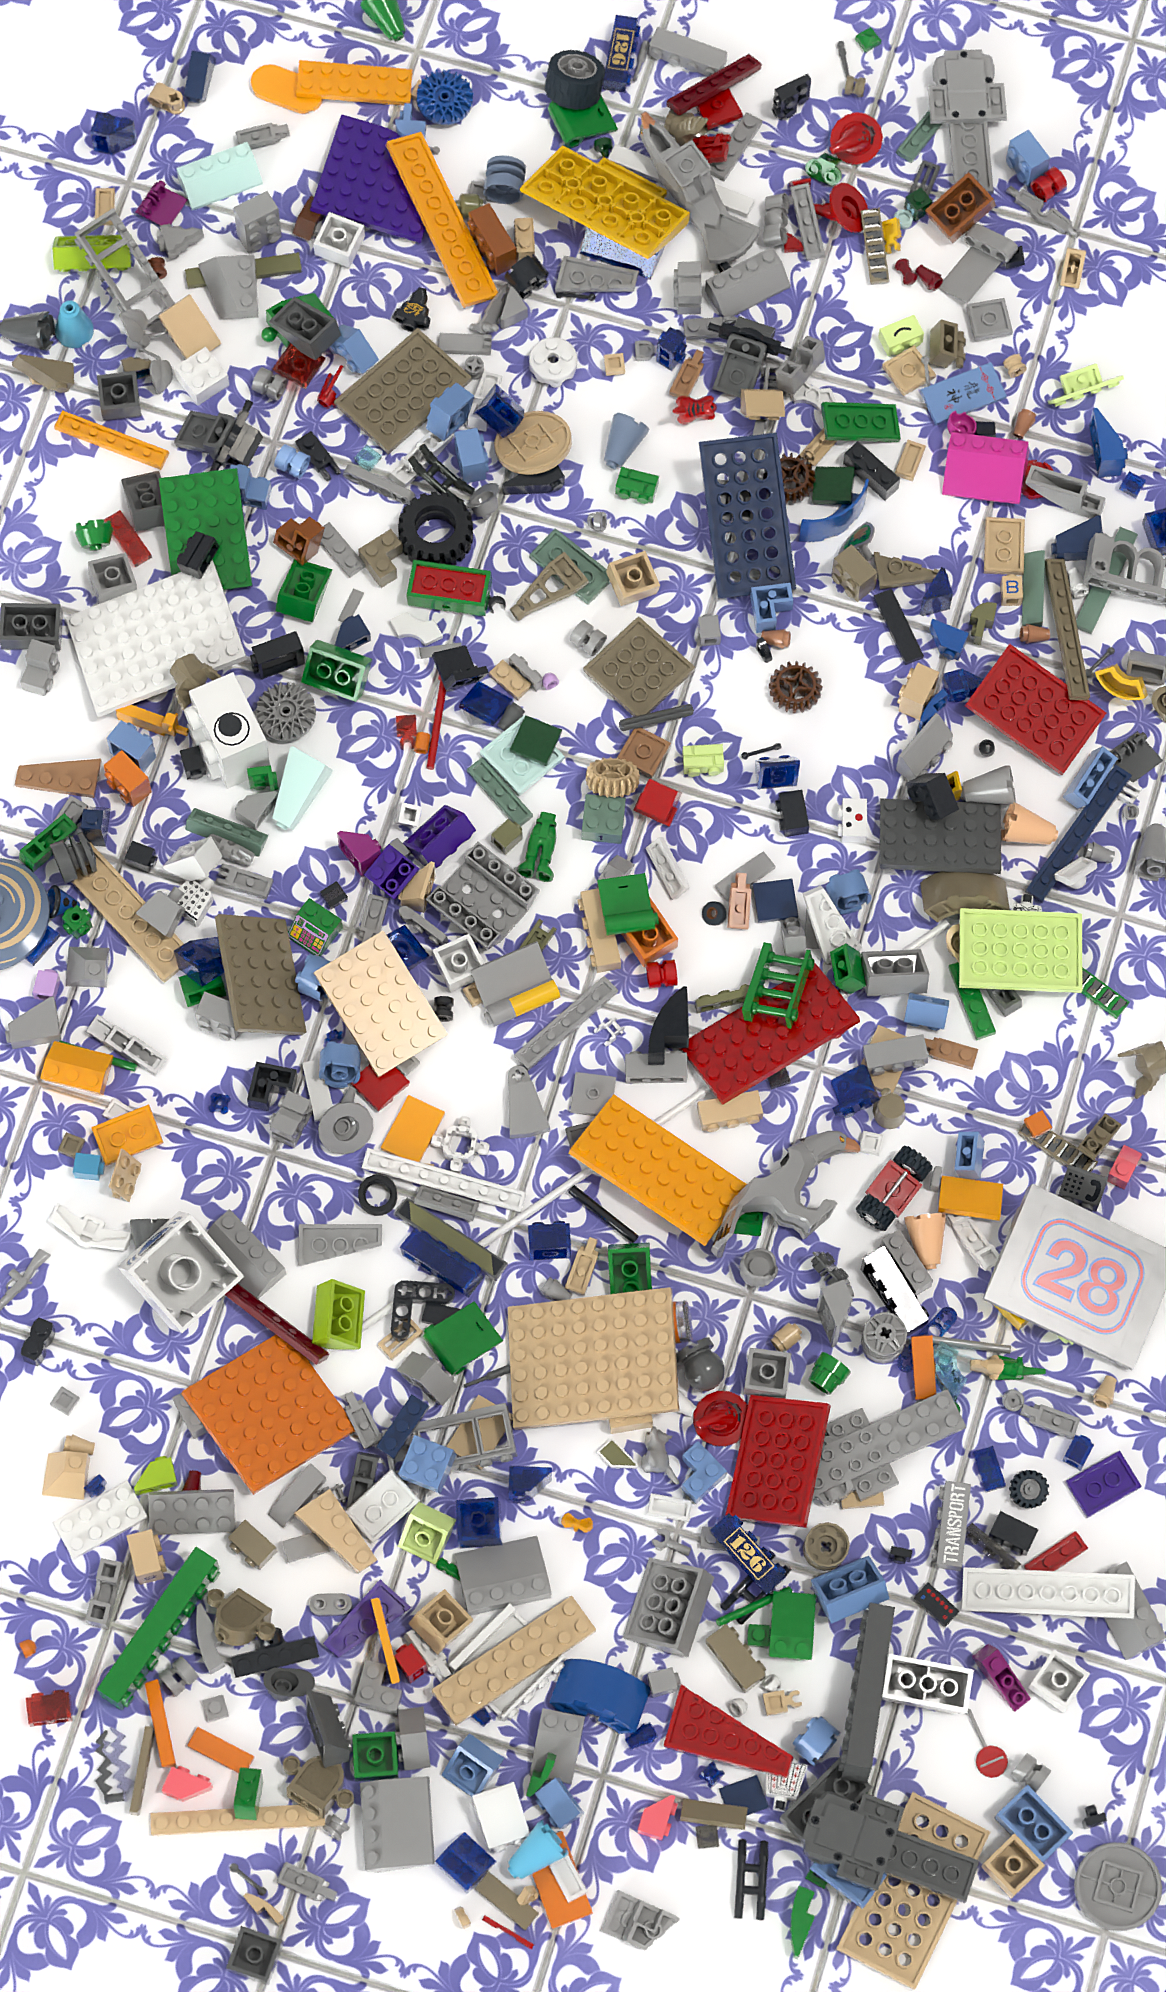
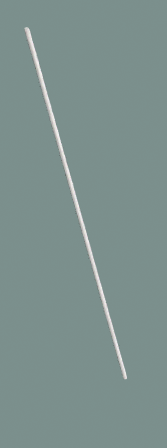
[324,920,950,1355]

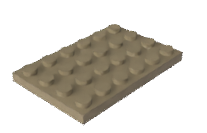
[334,328,472,455]
[214,914,307,1035]

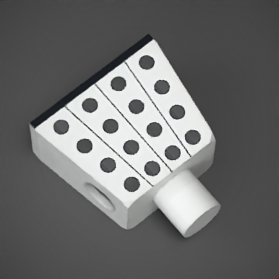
[178,877,214,927]

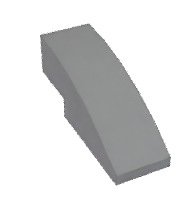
[268,1463,327,1529]
[196,1603,225,1675]

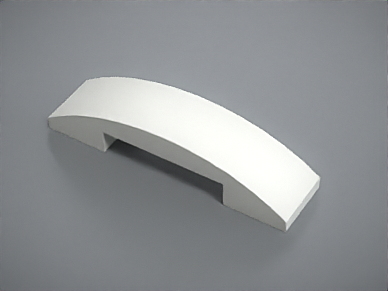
[946,1213,1000,1271]

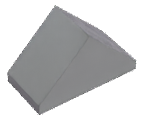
[500,286,528,329]

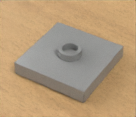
[966,298,1013,341]
[570,1072,616,1116]

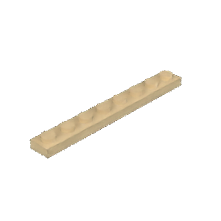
[151,1805,325,1836]

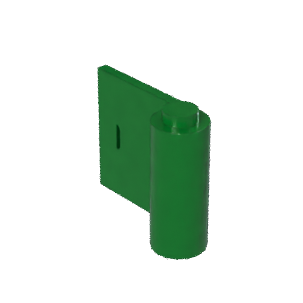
[547,95,618,148]
[597,873,659,936]
[422,1301,503,1377]

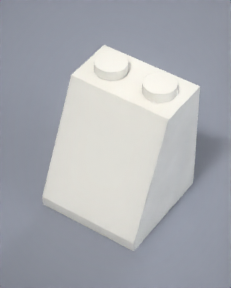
[472,1782,530,1853]

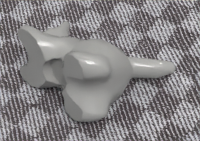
[640,1426,679,1484]

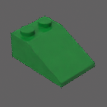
[275,559,332,623]
[608,1242,652,1294]
[768,1591,816,1660]

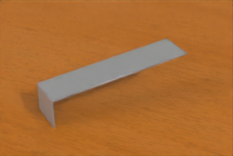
[418,643,462,659]

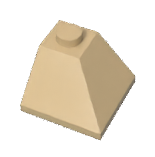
[398,862,436,913]
[42,1451,90,1500]

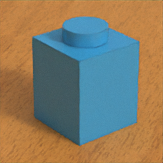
[73,1153,105,1181]

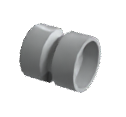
[252,367,288,401]
[570,620,607,656]
[158,1656,199,1697]
[1011,1753,1051,1793]

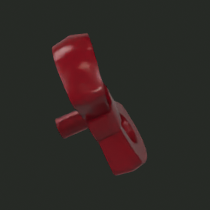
[895,258,917,285]

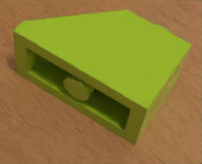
[134,1456,178,1496]

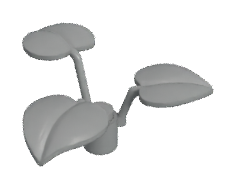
[119,309,174,394]

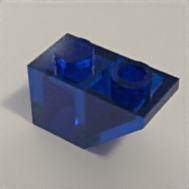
[942,669,984,702]

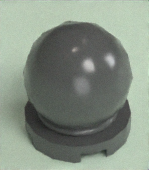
[676,1337,725,1391]

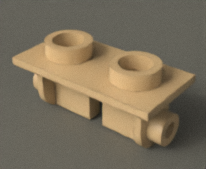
[800,428,838,467]

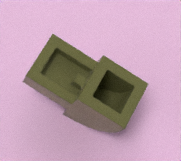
[969,602,997,645]

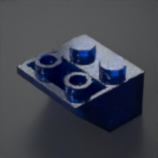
[90,112,137,155]
[475,384,524,438]
[435,1832,497,1894]

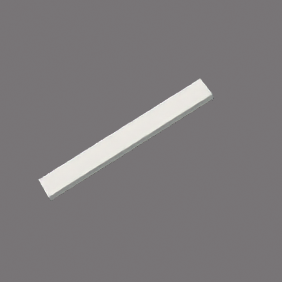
[608,144,755,217]
[362,1148,527,1213]

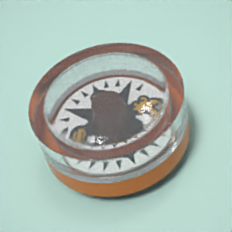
[673,1300,693,1344]

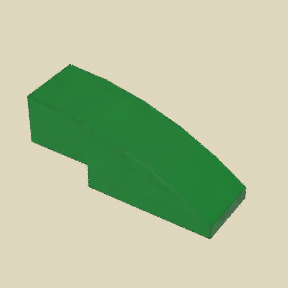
[790,1885,815,1959]

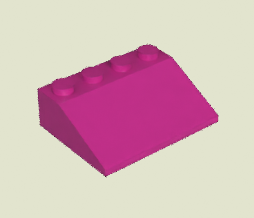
[942,432,1030,504]

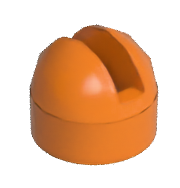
[19,1639,36,1658]

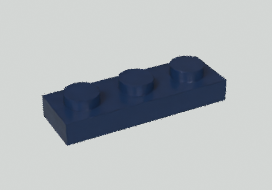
[376,1394,430,1459]

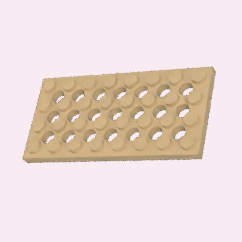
[836,1792,990,1990]

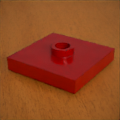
[696,88,743,130]

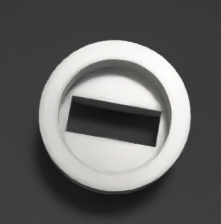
[762,1674,781,1692]
[729,1698,748,1717]

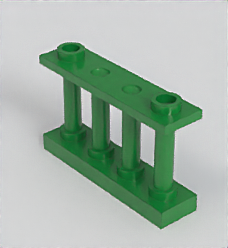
[742,942,815,1029]

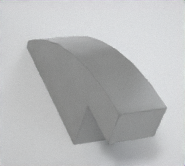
[1026,465,1106,519]

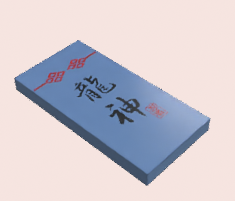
[920,362,1007,426]

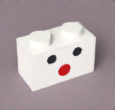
[838,798,867,843]

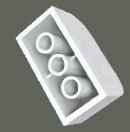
[882,1654,974,1714]

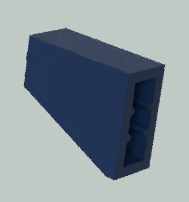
[184,50,216,104]
[1051,515,1103,561]
[81,806,111,847]

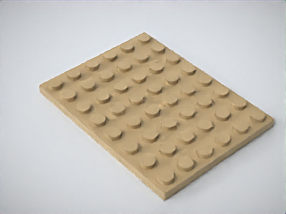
[508,1287,680,1430]

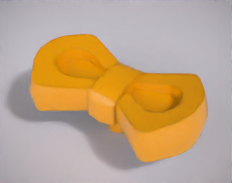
[561,1513,593,1533]

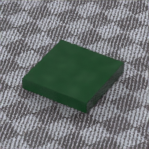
[812,466,855,504]
[510,715,562,766]

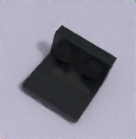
[432,645,489,690]

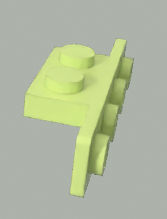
[1048,363,1124,407]

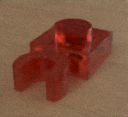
[396,715,417,750]

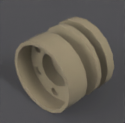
[803,1522,850,1571]

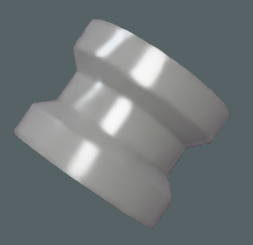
[465,356,484,380]
[323,1814,350,1841]

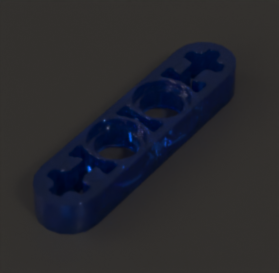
[897,1307,957,1373]

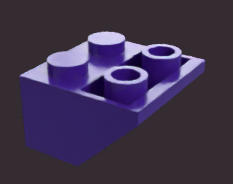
[364,844,420,900]

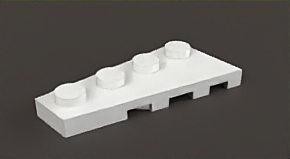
[802,885,862,964]

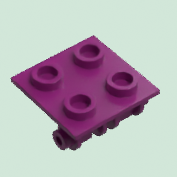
[135,180,188,225]

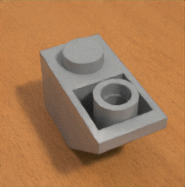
[780,917,806,958]

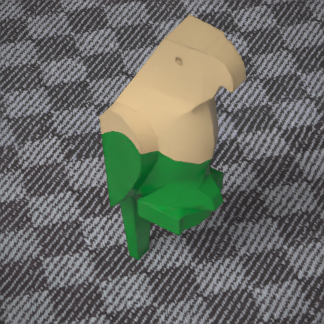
[970,1355,1046,1380]

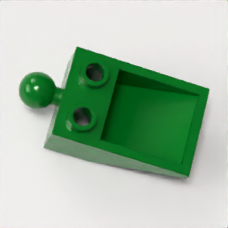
[261,293,334,350]

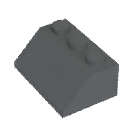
[306,1690,352,1768]

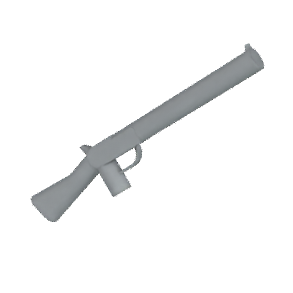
[0,1248,51,1311]

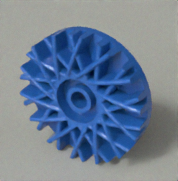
[416,69,473,125]

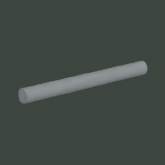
[933,1336,1011,1354]

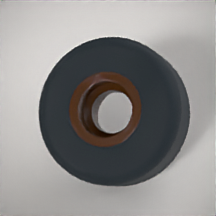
[702,901,727,926]

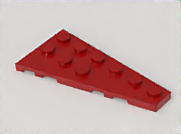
[663,1684,794,1778]

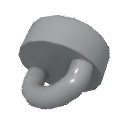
[587,512,607,531]

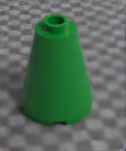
[360,0,406,42]

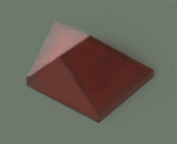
[272,343,326,390]

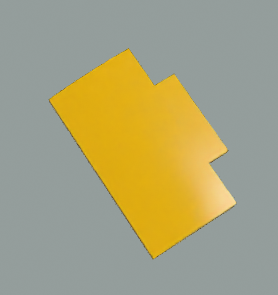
[520,145,690,259]

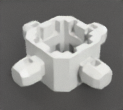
[431,1116,490,1173]

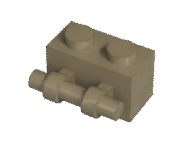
[929,319,966,368]

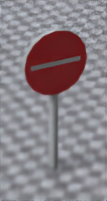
[967,1709,1008,1778]

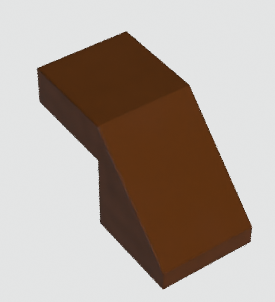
[292,195,324,241]

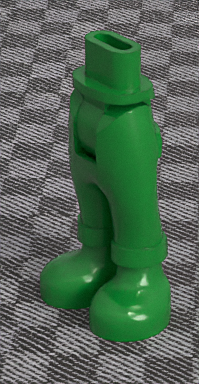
[517,812,557,882]

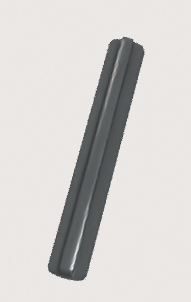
[619,704,694,731]

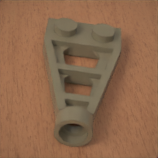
[510,552,589,621]

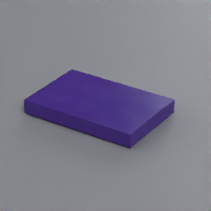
[1065,1451,1142,1519]

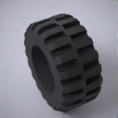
[398,491,473,566]

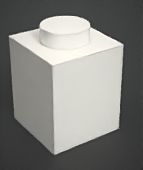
[394,802,422,828]

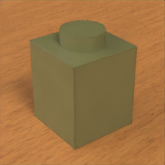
[491,819,523,855]

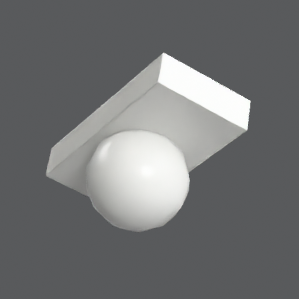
[1055,856,1097,889]

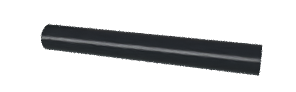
[568,1185,639,1243]

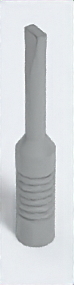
[632,41,650,82]

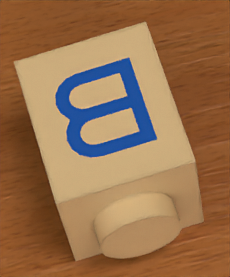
[1000,574,1023,606]

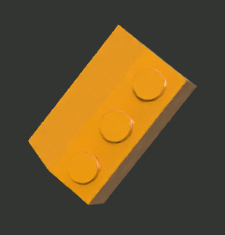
[40,1041,114,1095]

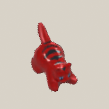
[672,395,717,424]

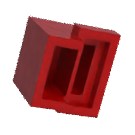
[633,779,682,827]

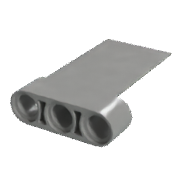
[939,223,1018,303]

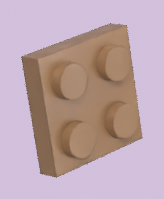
[618,727,671,778]

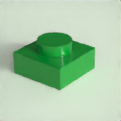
[747,1624,770,1648]

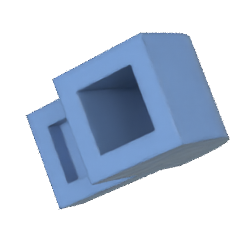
[395,103,426,138]

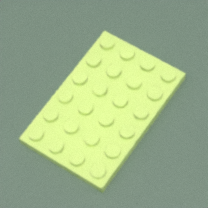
[959,908,1082,993]

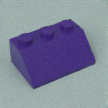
[403,805,476,868]

